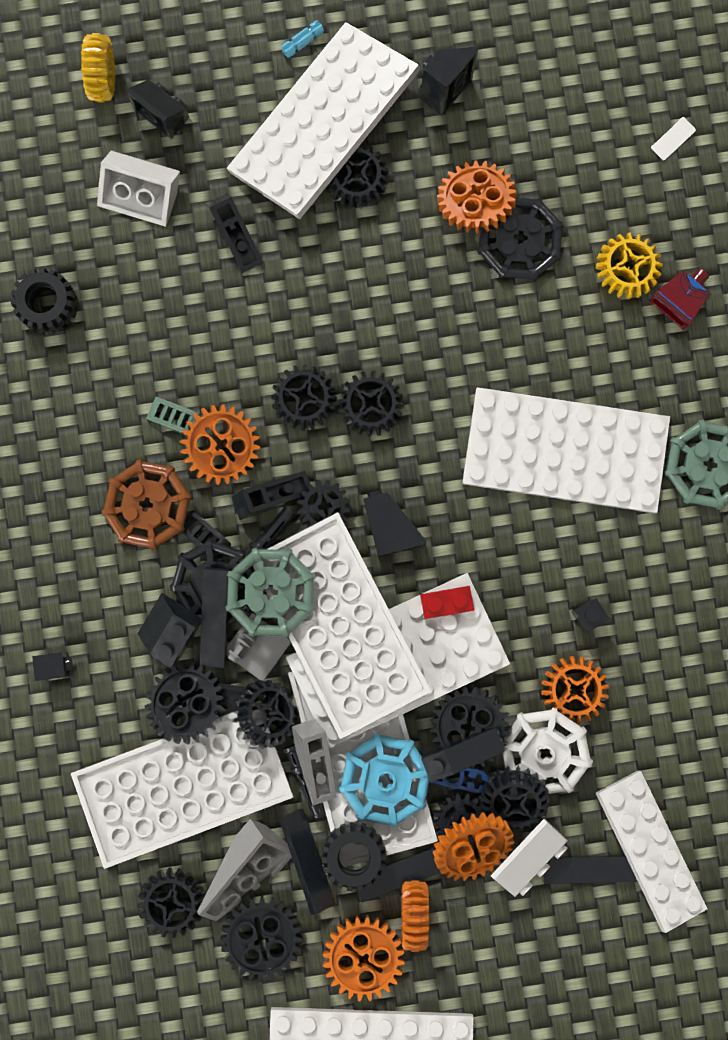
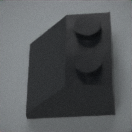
[126,79,189,139]
[137,593,202,668]

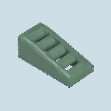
[146,397,201,436]

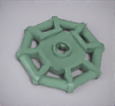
[664,419,728,510]
[225,547,316,638]

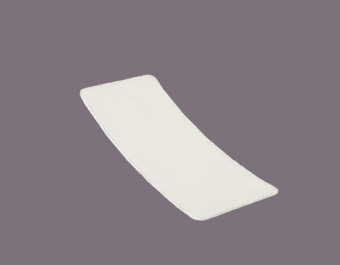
[651,117,696,160]

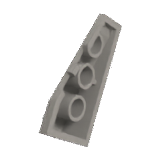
[197,819,292,921]

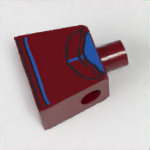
[649,268,709,330]

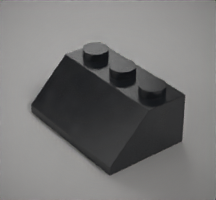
[420,47,478,116]

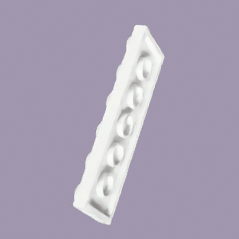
[596,771,707,933]

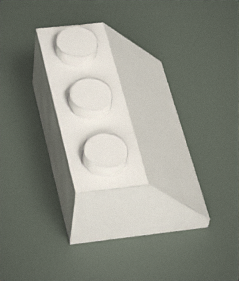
[97,151,180,227]
[491,819,568,897]

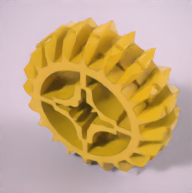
[81,33,115,102]
[596,233,663,299]

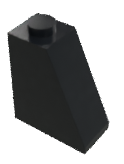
[363,490,426,557]

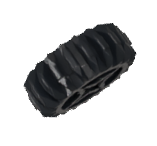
[327,143,389,209]
[271,365,337,431]
[338,371,404,437]
[232,680,299,749]
[481,765,550,832]
[137,867,204,938]

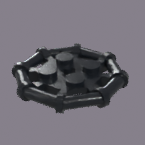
[477,197,564,282]
[170,539,254,625]

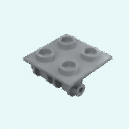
[227,613,291,681]

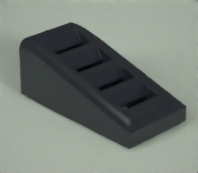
[183,510,231,560]

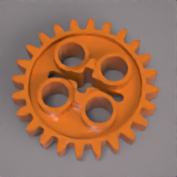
[437,160,516,234]
[179,405,260,485]
[433,812,514,881]
[323,915,405,1001]

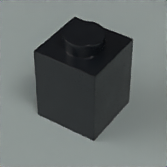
[571,598,609,632]
[32,652,73,681]

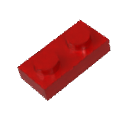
[420,586,474,619]

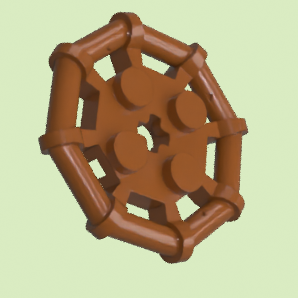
[101,459,192,550]

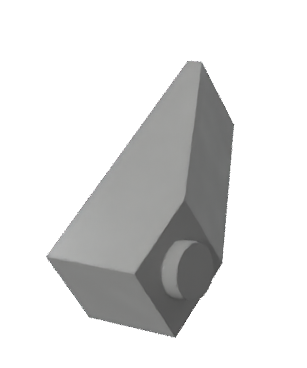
[292,719,337,805]

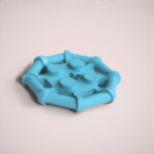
[339,733,430,828]

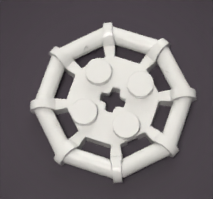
[503,708,593,794]

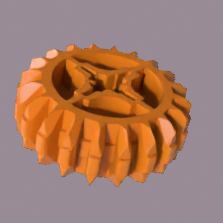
[541,656,609,724]
[401,880,429,952]

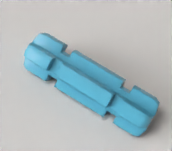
[281,20,324,58]

